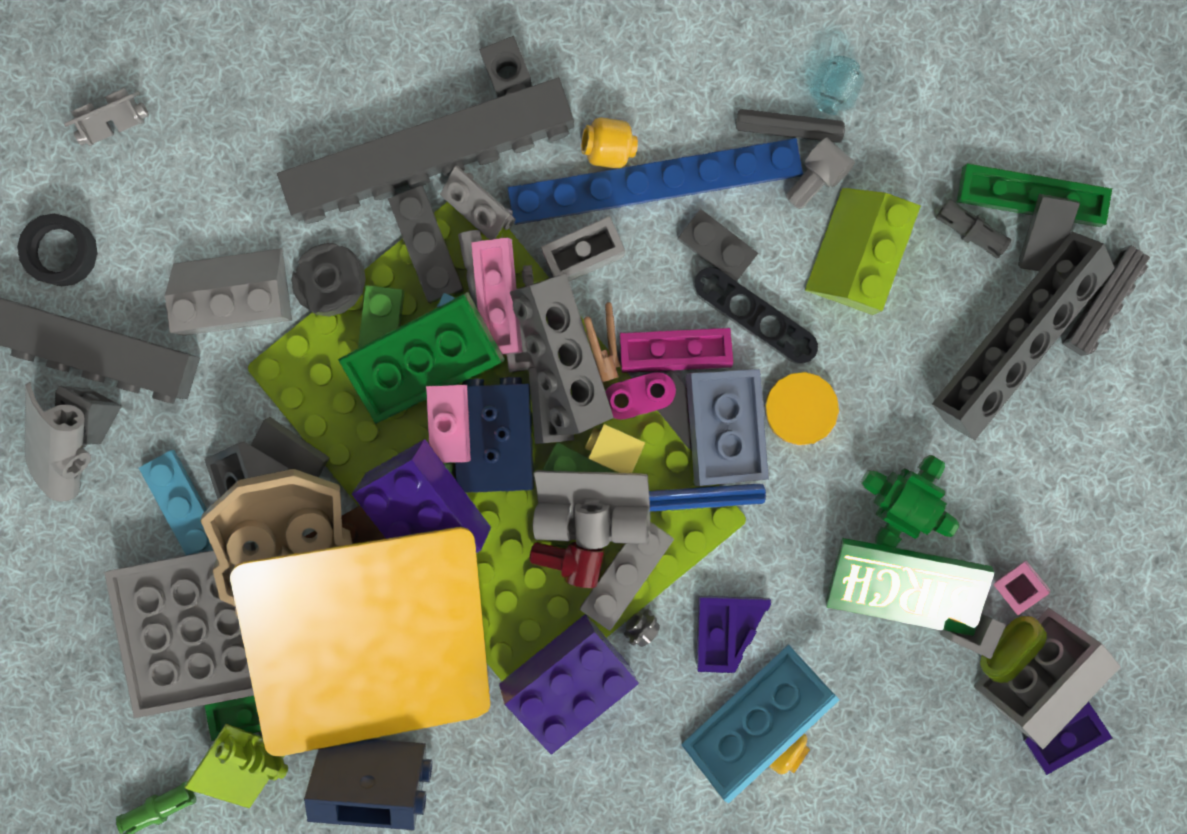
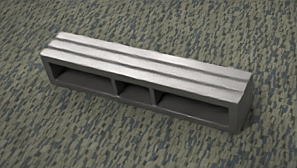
[1062,245,1150,356]

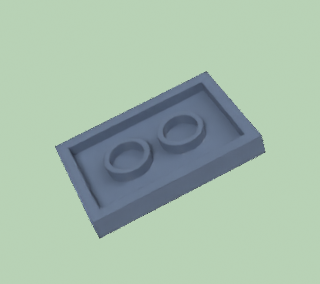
[686,369,769,486]

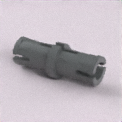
[936,199,1012,259]

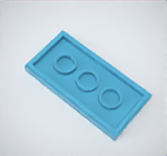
[681,644,840,804]

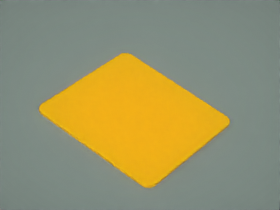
[230,527,490,756]

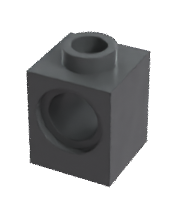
[479,35,532,98]

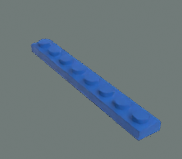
[508,138,803,225]

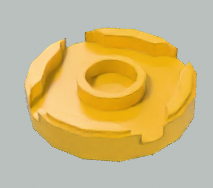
[764,372,839,445]

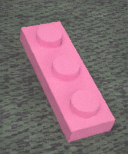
[471,237,523,354]

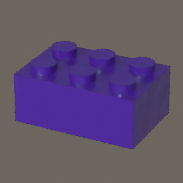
[352,439,491,553]
[499,614,639,755]

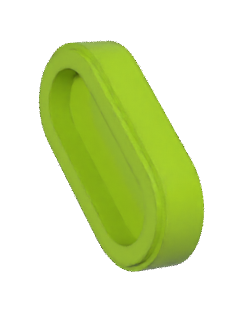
[980,616,1047,683]

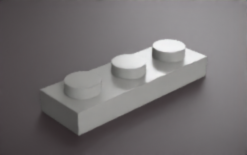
[580,522,674,631]

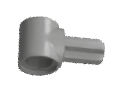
[786,137,855,209]

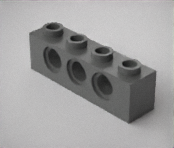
[510,273,614,435]

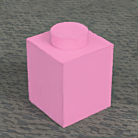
[993,560,1050,615]

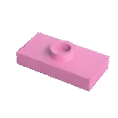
[426,385,471,463]

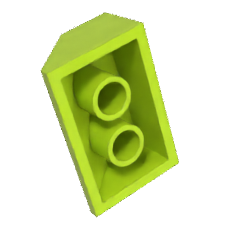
[805,188,921,315]

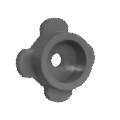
[624,609,660,647]

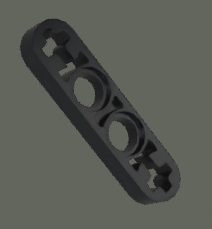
[693,267,818,364]

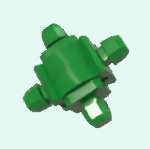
[861,455,960,548]

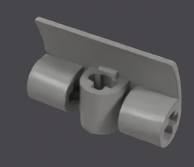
[25,382,91,502]
[533,470,650,549]

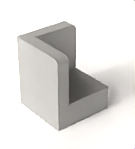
[940,613,1006,659]

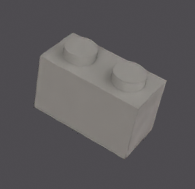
[541,216,625,282]

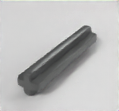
[736,109,845,143]

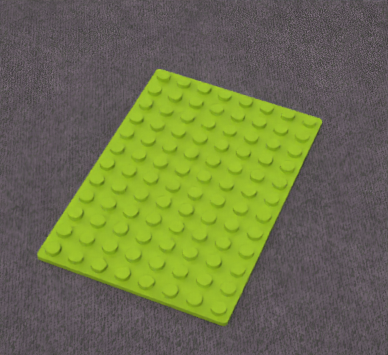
[248,202,746,681]

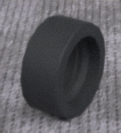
[17,213,98,287]

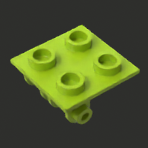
[184,724,288,808]

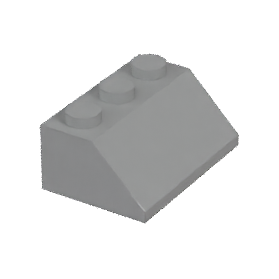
[165,248,292,336]
[974,607,1121,749]

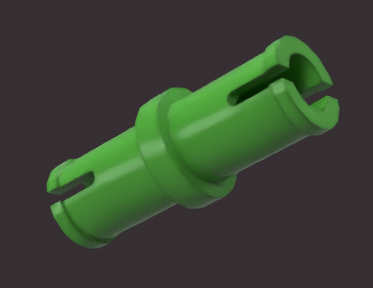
[116,781,197,834]

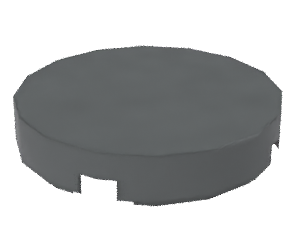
[291,243,366,317]

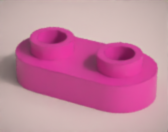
[605,372,676,420]

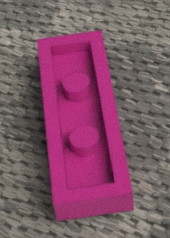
[620,328,733,373]

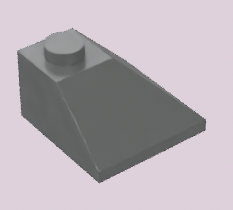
[204,442,289,499]

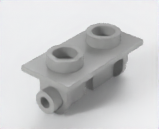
[64,88,149,146]
[440,165,516,240]

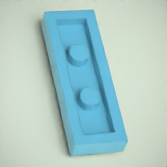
[139,450,213,555]

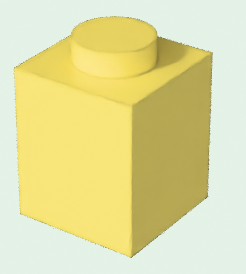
[585,424,645,473]

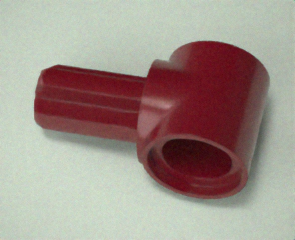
[529,542,604,588]

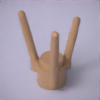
[584,302,620,382]

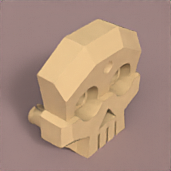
[200,469,353,618]

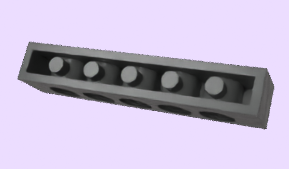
[932,231,1115,441]

